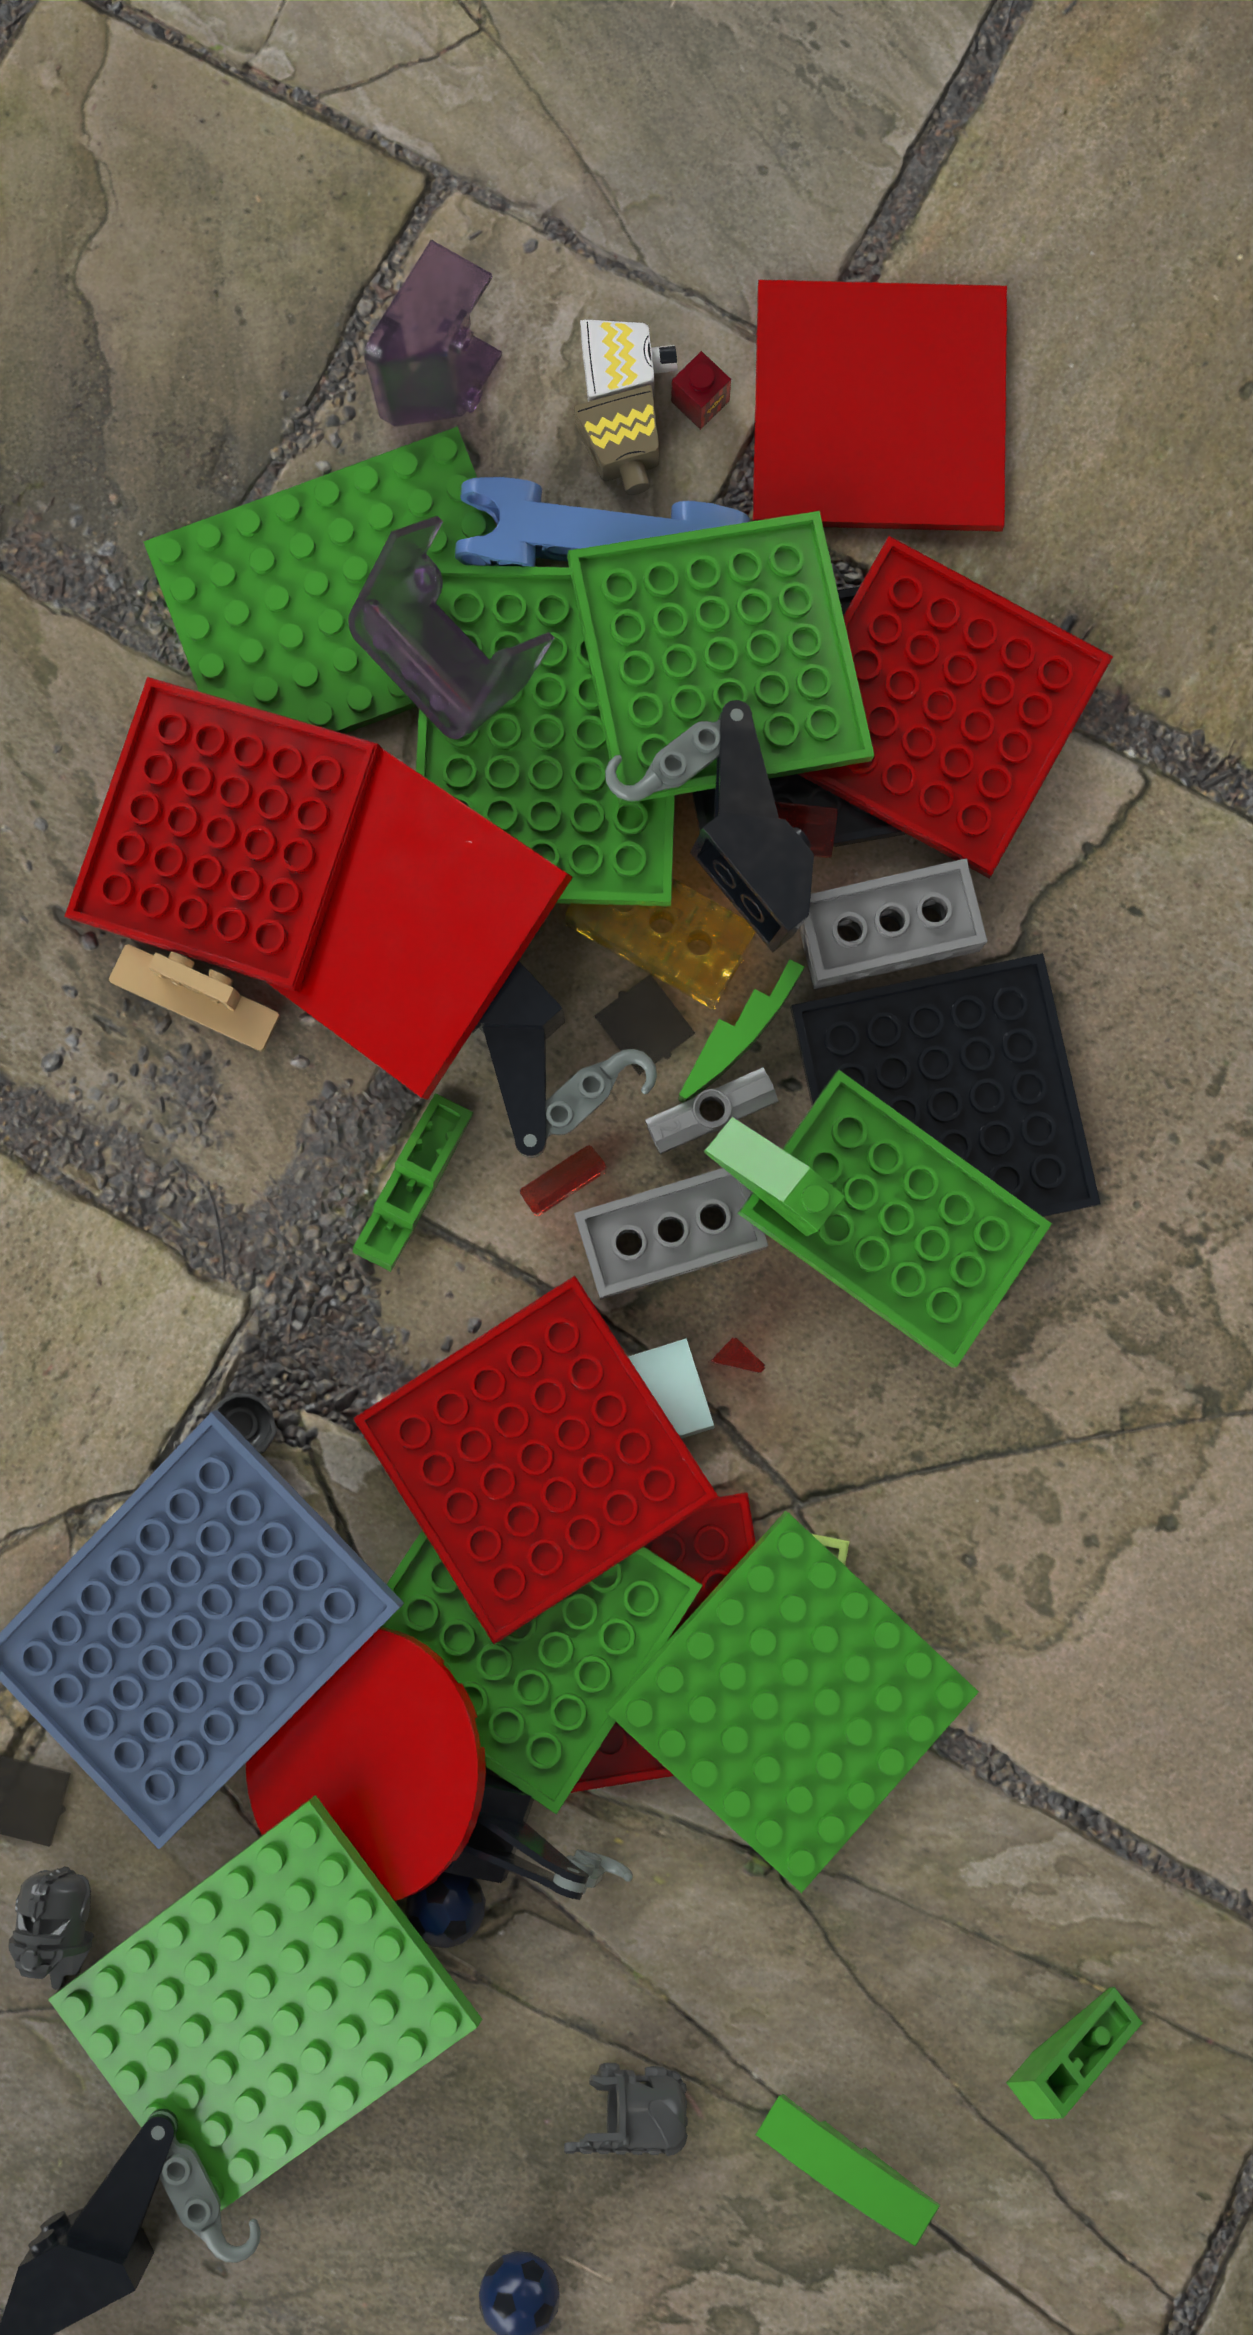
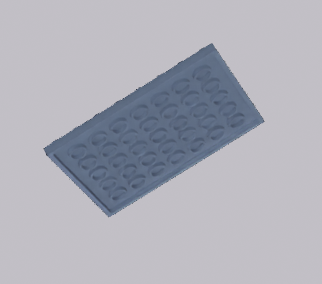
[0,1410,404,1849]

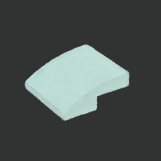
[628,1338,715,1439]

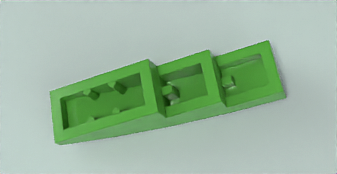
[678,959,805,1103]
[353,1093,473,1272]
[755,2094,940,2246]

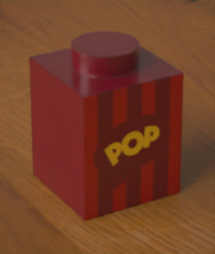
[671,351,732,430]

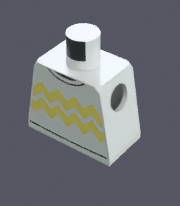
[580,320,677,402]

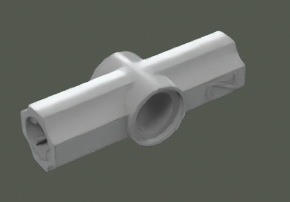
[645,1067,779,1154]

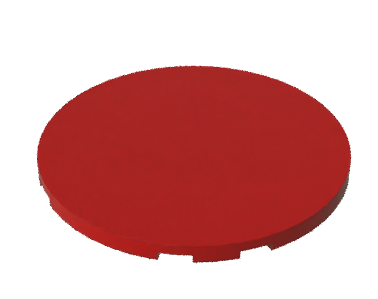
[246,1627,486,1901]

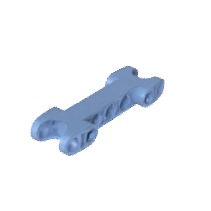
[455,477,750,567]

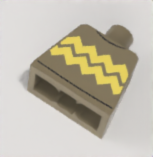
[574,384,659,495]

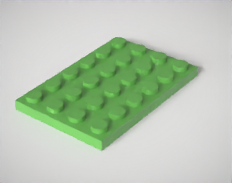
[737,1070,1052,1368]

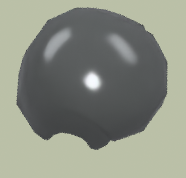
[213,1393,277,1454]

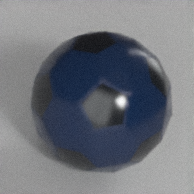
[405,1872,486,1948]
[479,2251,560,2335]

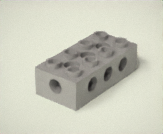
[799,858,987,990]
[574,1168,768,1300]

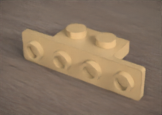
[109,944,280,1051]

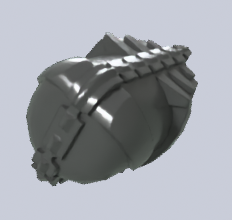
[8,1867,94,1990]
[564,2063,688,2156]

